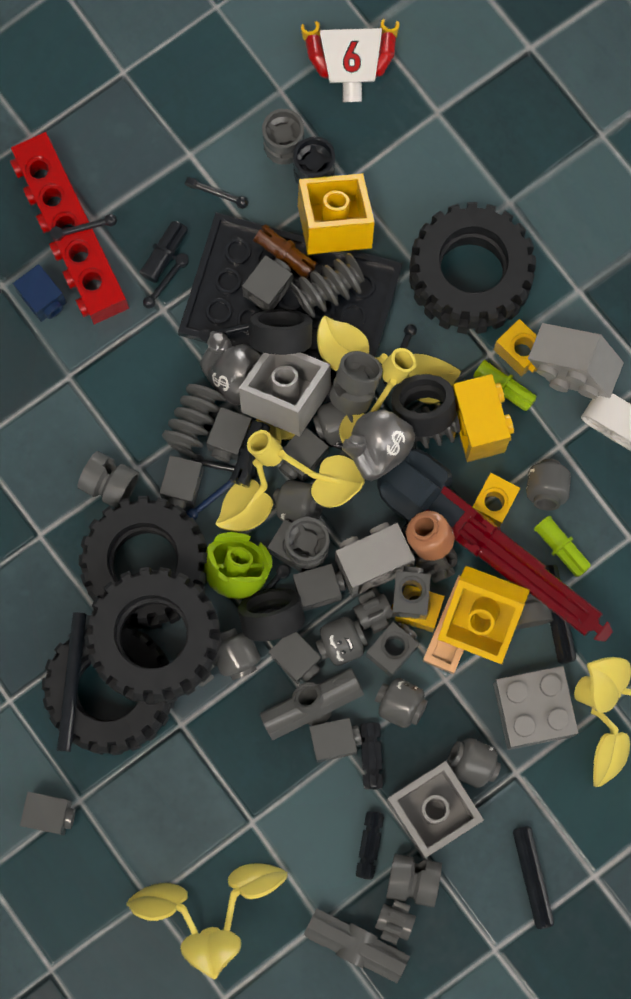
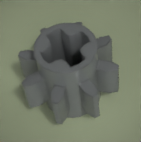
[416,548,457,583]
[353,590,392,634]
[375,900,416,944]

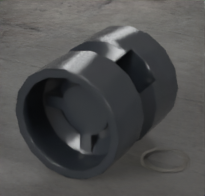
[293,137,335,185]

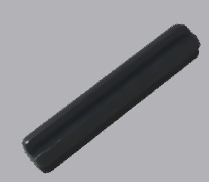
[546,565,576,664]
[513,826,554,929]

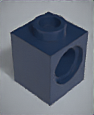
[13,264,67,322]

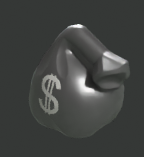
[200,331,262,405]
[342,410,415,481]

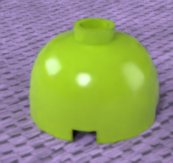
[203,532,272,599]

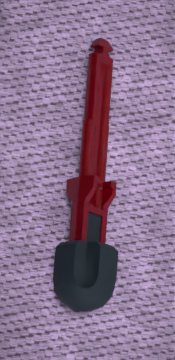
[377,449,613,642]

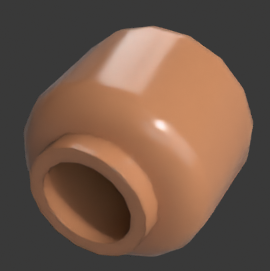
[406,511,455,561]

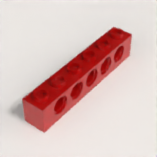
[10,132,129,325]

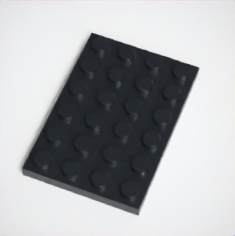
[178,212,403,379]

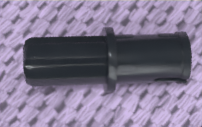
[139,221,188,283]
[229,421,270,488]

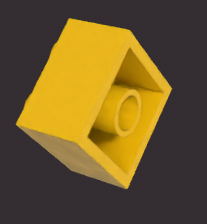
[298,173,375,254]
[452,374,514,462]
[437,566,530,664]

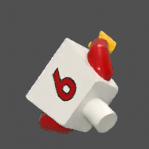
[301,19,400,102]

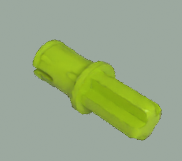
[473,360,536,411]
[534,515,591,577]

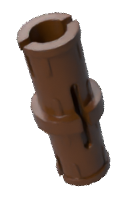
[253,224,318,279]

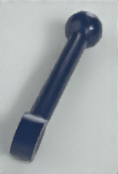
[186,481,235,520]

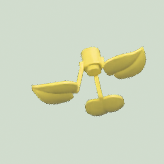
[317,316,461,443]
[215,418,365,532]
[574,657,631,788]
[126,863,288,980]

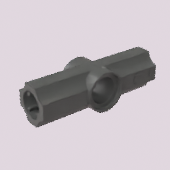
[260,668,364,740]
[304,909,410,983]

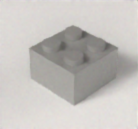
[528,323,624,399]
[239,352,331,437]
[335,522,415,598]
[493,666,578,750]
[387,761,484,859]

